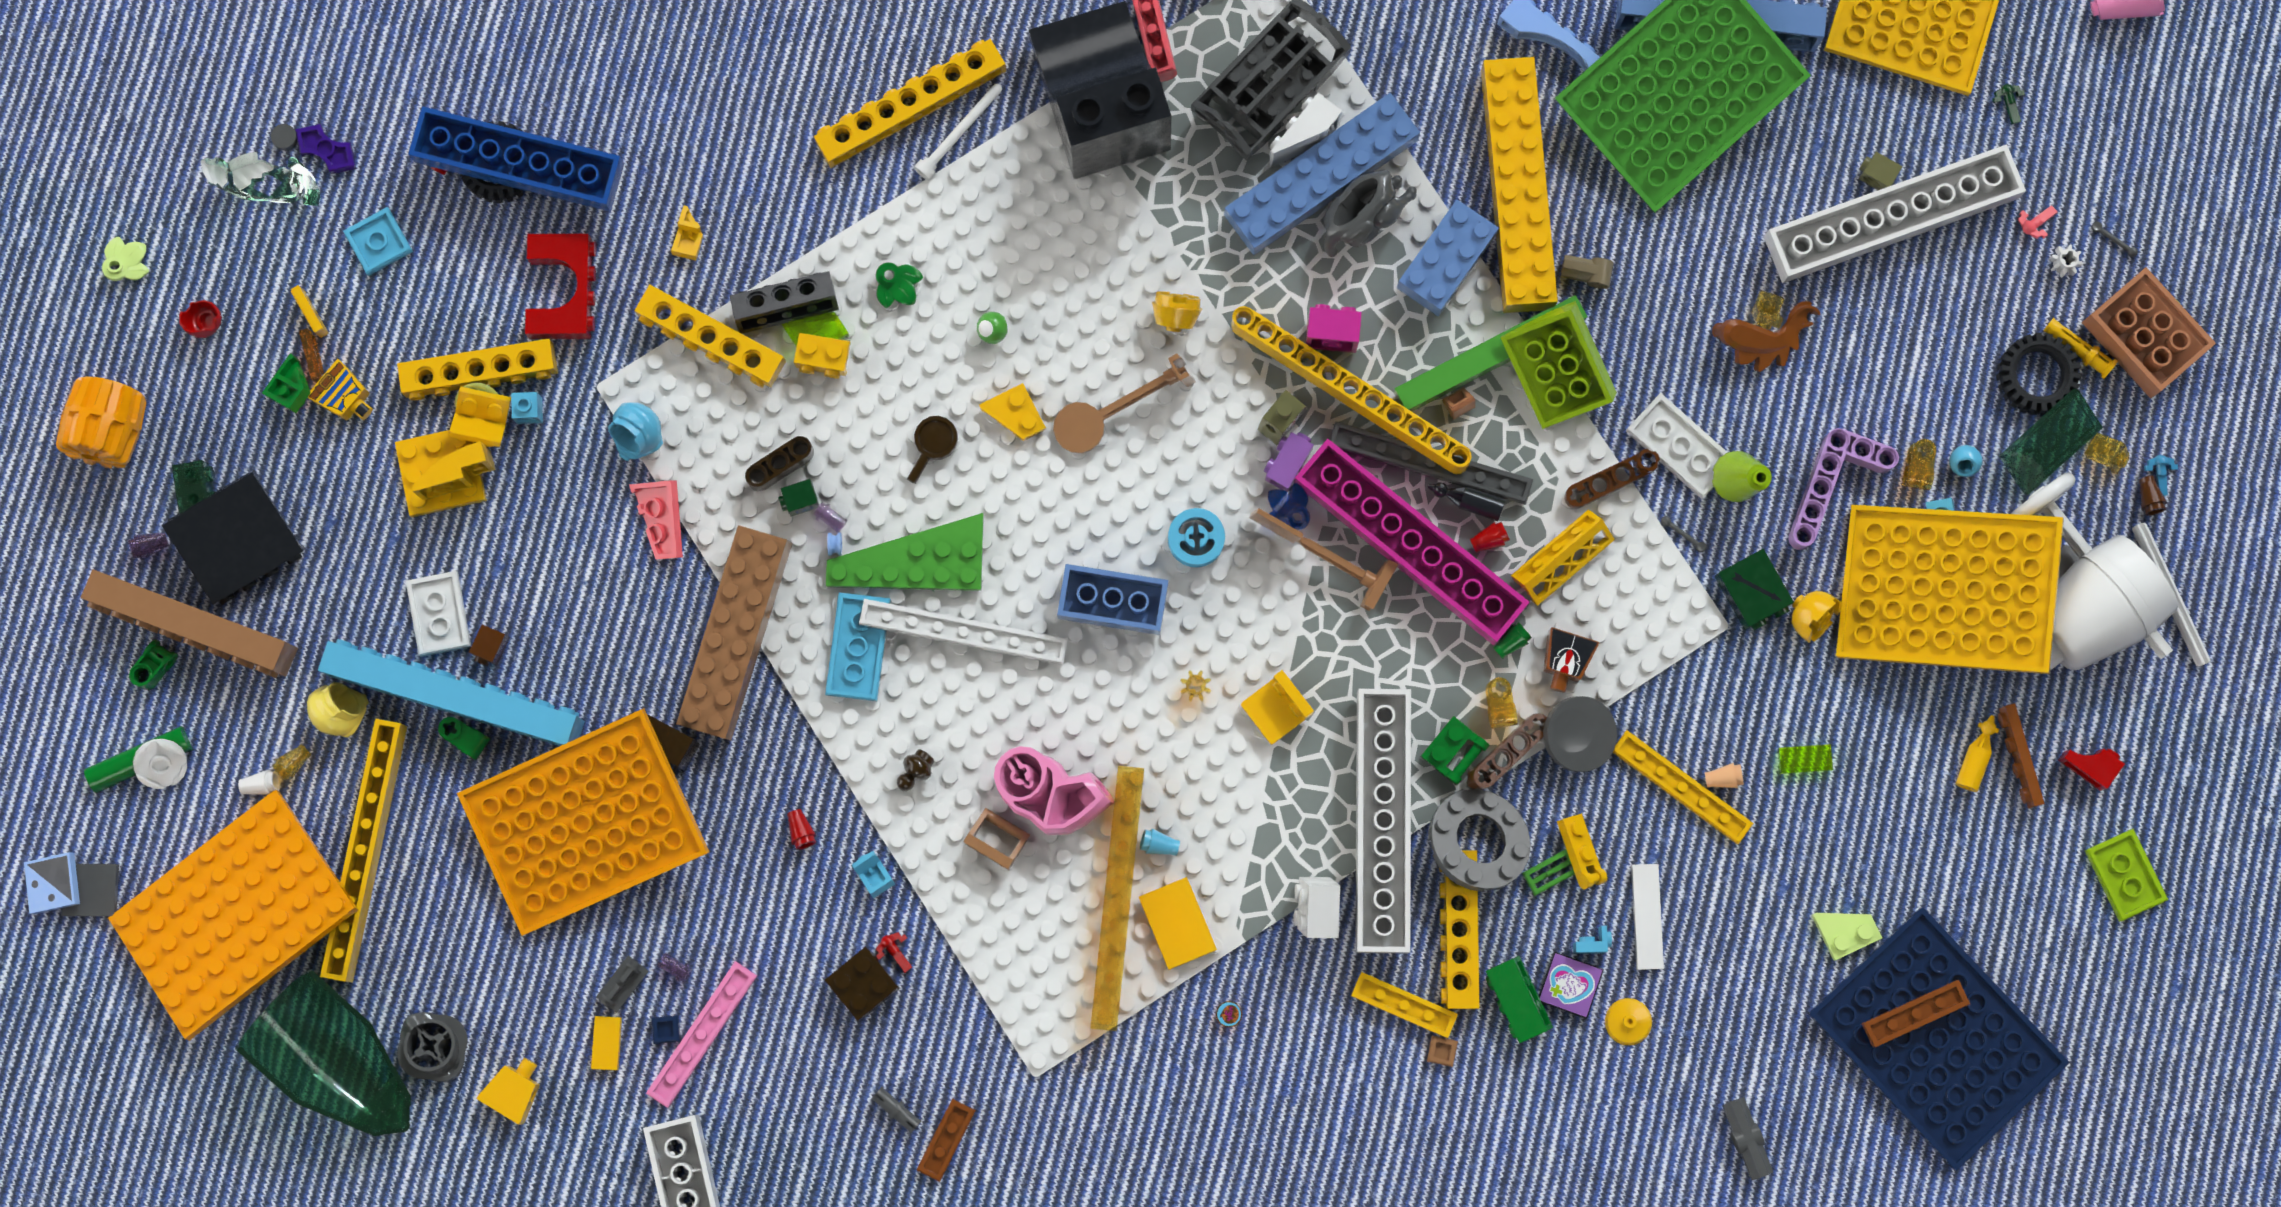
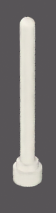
[913,84,1002,181]

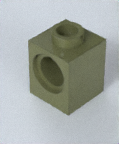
[1859,151,1903,190]

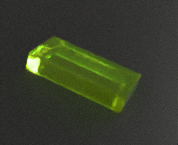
[1777,744,1833,774]

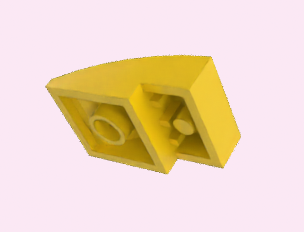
[412,441,496,501]

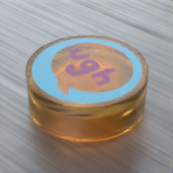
[1216,1001,1242,1028]

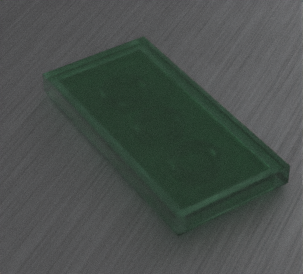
[1999,389,2103,495]

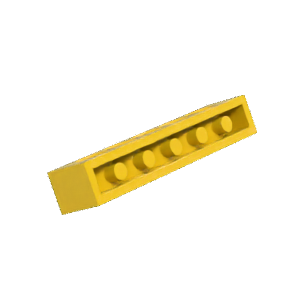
[634,284,786,388]
[397,339,558,401]
[1439,850,1479,1009]

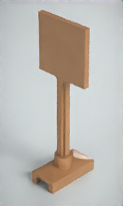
[1249,508,1398,611]

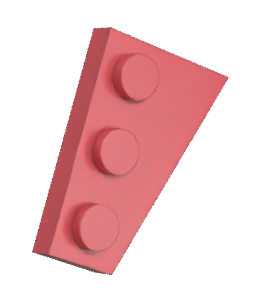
[629,480,683,559]

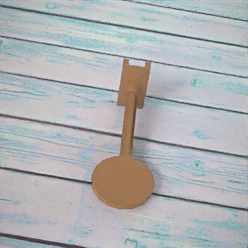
[1053,354,1196,453]

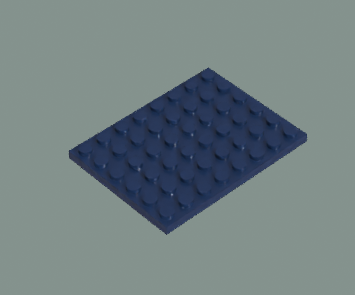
[1808,907,2070,1171]

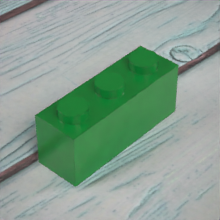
[1486,955,1553,1043]

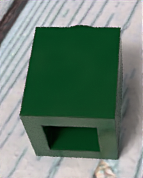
[778,479,820,517]

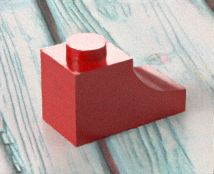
[2058,748,2125,791]

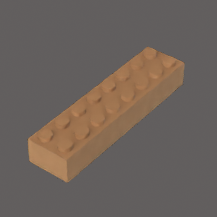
[676,525,793,741]
[80,569,298,678]

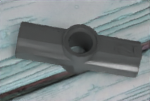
[1722,1097,1773,1180]

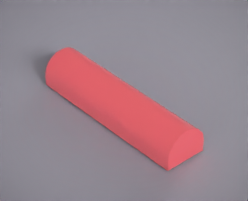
[1132,0,1177,82]

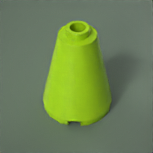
[1712,451,1772,502]

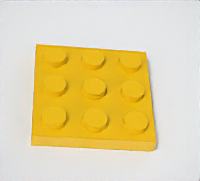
[395,430,487,518]

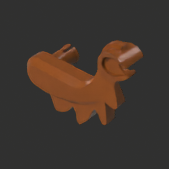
[1712,301,1821,372]

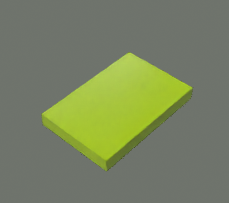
[2084,829,2168,922]

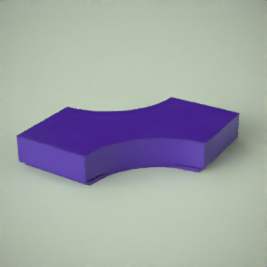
[295,124,356,174]

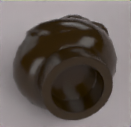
[897,749,935,791]

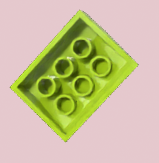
[1500,301,1617,429]

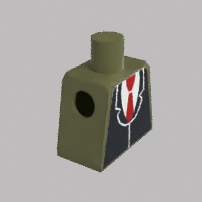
[1257,390,1308,446]

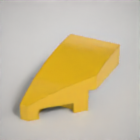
[671,205,703,261]

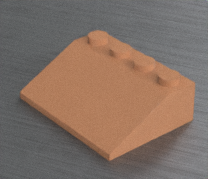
[2081,267,2216,399]

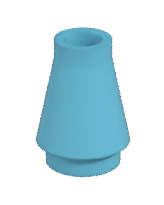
[1140,829,1180,856]

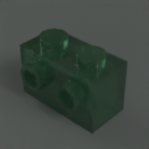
[172,460,216,513]

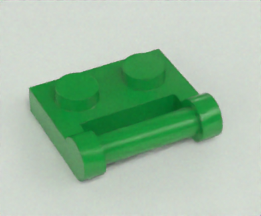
[1420,716,1490,786]

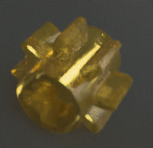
[1180,670,1211,702]

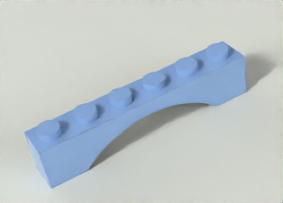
[1497,0,1600,71]

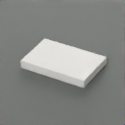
[406,571,471,657]

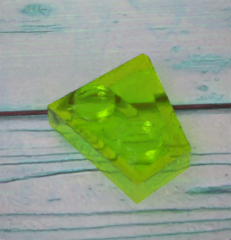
[781,312,849,347]

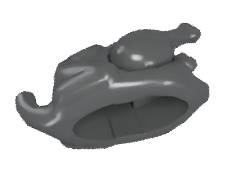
[1323,170,1417,257]

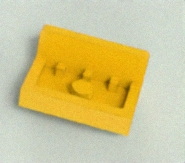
[794,333,851,379]

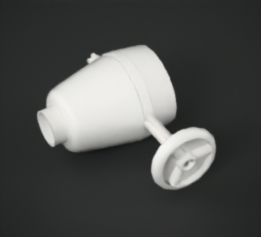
[2011,473,2179,670]

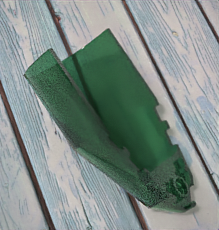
[235,969,411,1136]

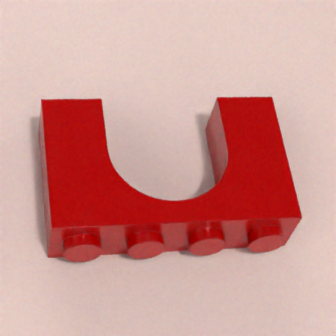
[525,234,596,339]

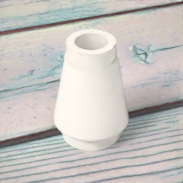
[238,770,280,795]

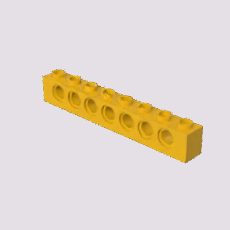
[814,38,1006,168]

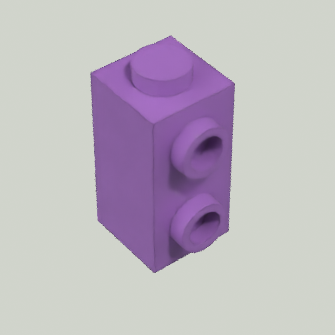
[1264,432,1314,493]

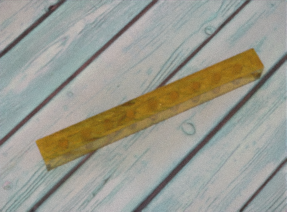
[1090,766,1144,1032]

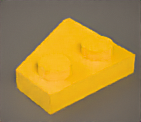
[979,383,1046,441]

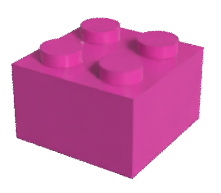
[1305,304,1362,353]

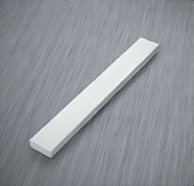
[859,599,1068,665]

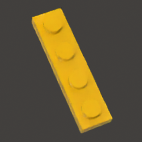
[1351,972,1458,1038]

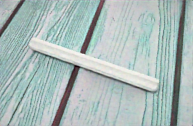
[2132,523,2210,667]

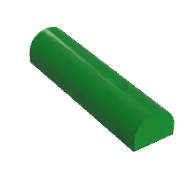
[84,726,193,793]

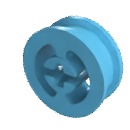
[1168,508,1225,567]

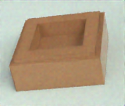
[1427,1036,1458,1067]

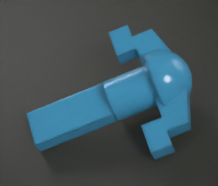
[2144,455,2178,496]

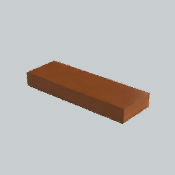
[917,1098,976,1182]

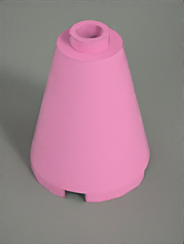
[2090,0,2165,20]

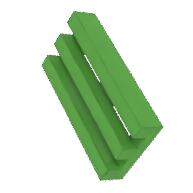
[1521,849,1575,896]

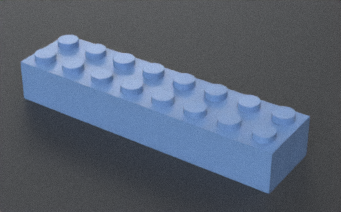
[1614,0,1827,52]
[1224,92,1420,256]

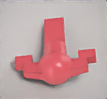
[2018,205,2058,239]

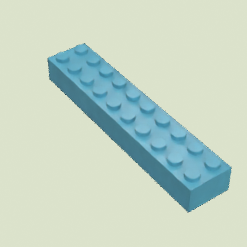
[318,639,585,746]

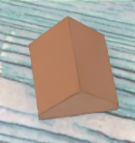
[1442,388,1475,420]

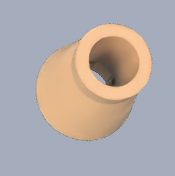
[1704,763,1744,788]

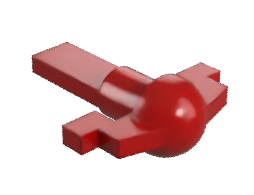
[875,932,912,973]

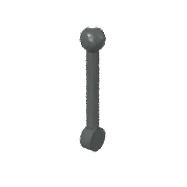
[2091,221,2138,257]
[1661,516,1707,552]

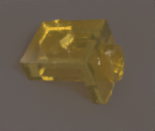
[1751,290,1784,329]
[2084,432,2129,474]

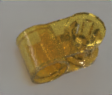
[1902,439,1936,490]
[1485,677,1518,729]

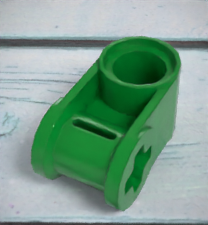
[129,639,178,690]
[438,717,490,760]

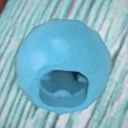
[1949,445,1983,478]

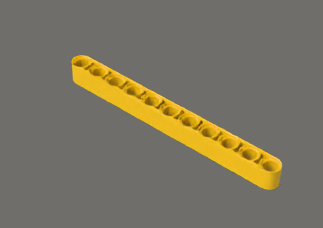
[1231,306,1472,474]

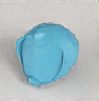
[608,403,663,461]

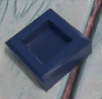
[652,1015,681,1044]

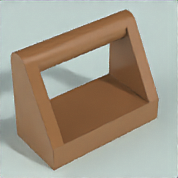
[963,808,1031,870]

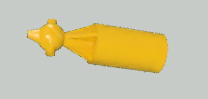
[1955,715,1999,792]

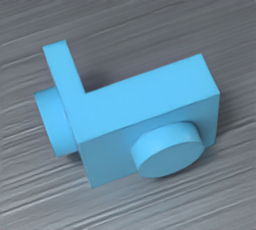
[852,851,895,899]

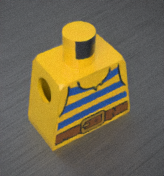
[308,359,373,421]

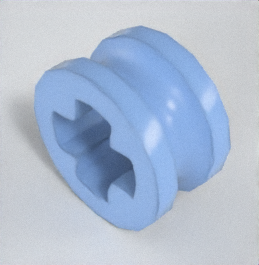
[827,532,842,556]

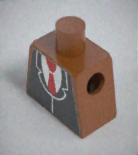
[1543,627,1599,693]

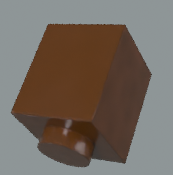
[469,624,510,667]

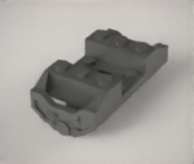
[1191,0,1351,161]

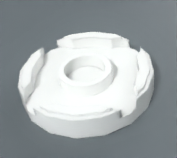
[133,739,187,789]

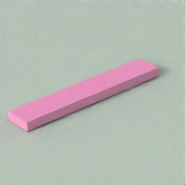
[646,961,757,1108]

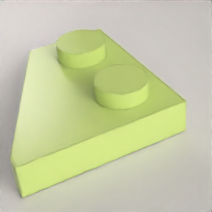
[1812,913,1882,961]

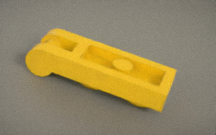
[1557,813,1607,889]

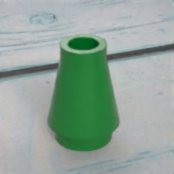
[1493,622,1532,659]

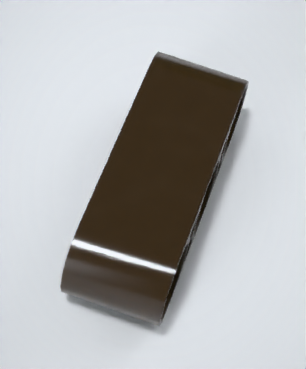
[745,436,814,491]

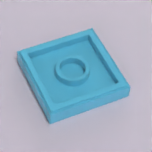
[343,207,413,276]

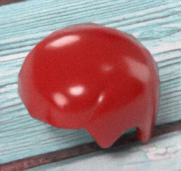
[179,300,222,339]

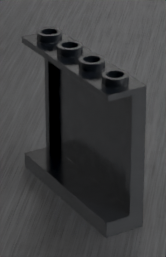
[161,470,305,605]

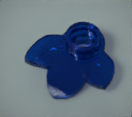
[1268,483,1310,530]

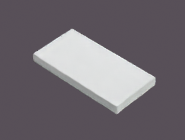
[1626,393,1727,499]

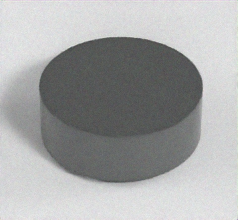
[271,124,298,151]

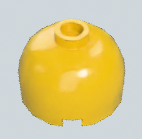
[1792,591,1842,643]

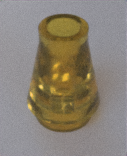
[272,744,311,781]

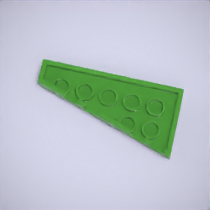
[826,513,984,591]

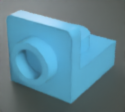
[1573,926,1612,954]

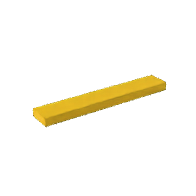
[1613,730,1754,845]

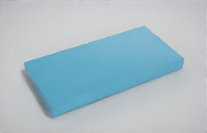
[825,592,891,702]

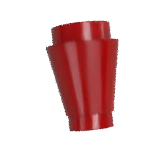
[1470,521,1510,553]
[787,809,816,850]

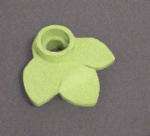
[102,237,149,281]

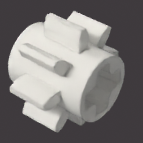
[2049,244,2083,278]

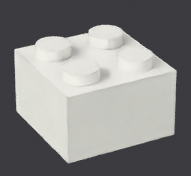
[1294,877,1340,938]

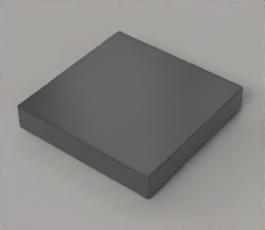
[62,864,119,917]

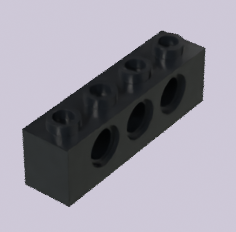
[730,271,839,334]

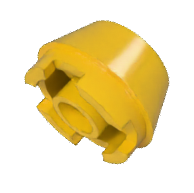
[1152,291,1202,332]

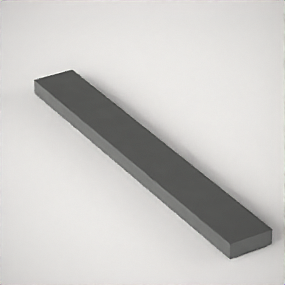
[1330,421,1533,505]

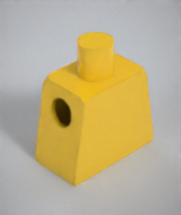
[476,1057,540,1125]

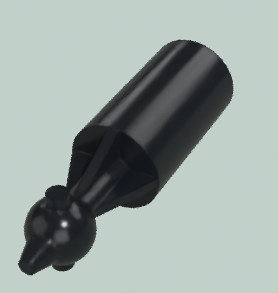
[1428,482,1505,522]

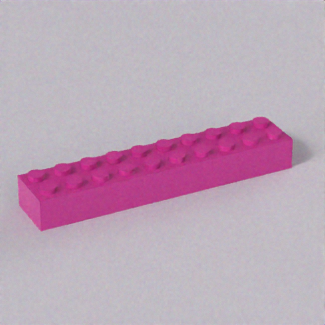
[1294,438,1529,646]

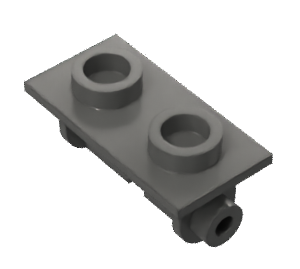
[596,955,649,1013]

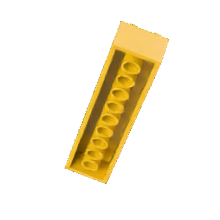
[1481,57,1558,313]

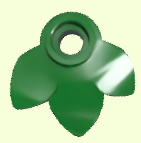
[875,262,923,308]

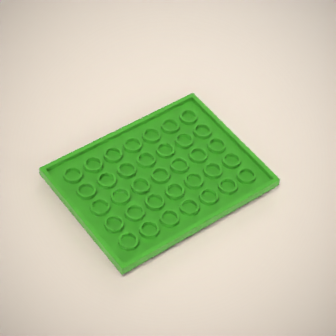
[1554,0,1811,213]

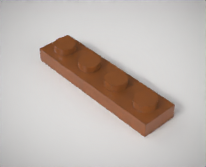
[1998,703,2045,808]
[1861,980,1970,1048]

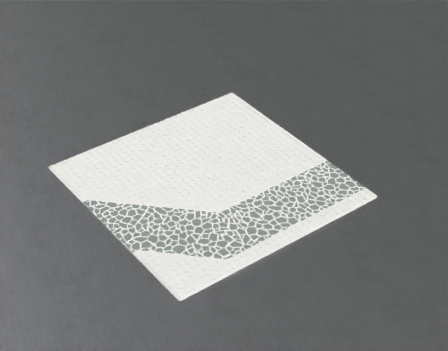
[597,0,1728,1077]

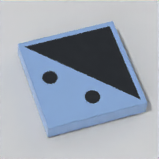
[24,852,80,914]

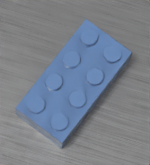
[1397,200,1499,317]
[1057,564,1168,635]

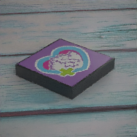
[1538,951,1604,1019]

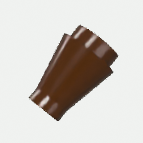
[2139,476,2167,516]

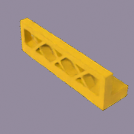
[1511,509,1615,606]

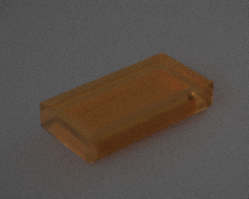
[299,328,325,383]

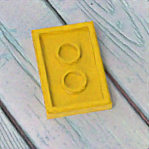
[1139,877,1217,970]

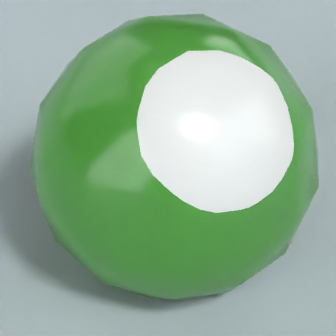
[976,312,1008,344]

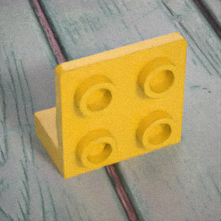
[449,386,511,447]
[1241,670,1314,745]

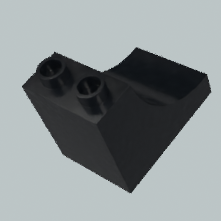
[1028,1,1172,179]

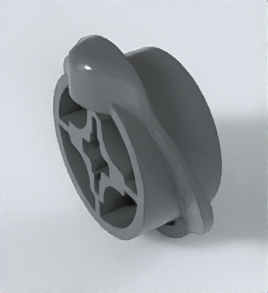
[397,1012,468,1082]

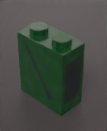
[1714,548,1794,631]

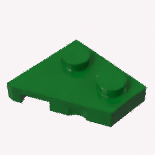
[262,353,311,413]

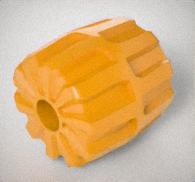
[56,376,146,469]

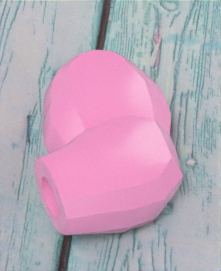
[994,746,1114,835]

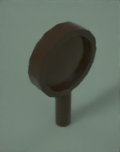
[907,416,958,484]

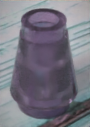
[128,532,169,560]

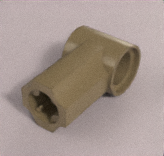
[1560,255,1614,289]

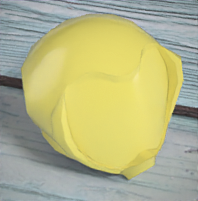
[307,682,369,738]

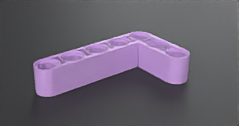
[1788,428,1899,550]

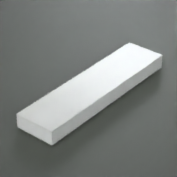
[1631,864,1664,970]

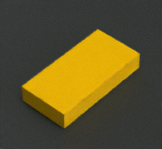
[291,285,329,338]
[591,1016,622,1070]

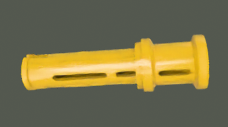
[2043,318,2118,379]

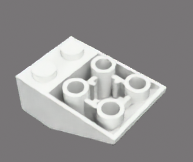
[1268,93,1342,167]

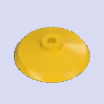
[1605,998,1652,1046]

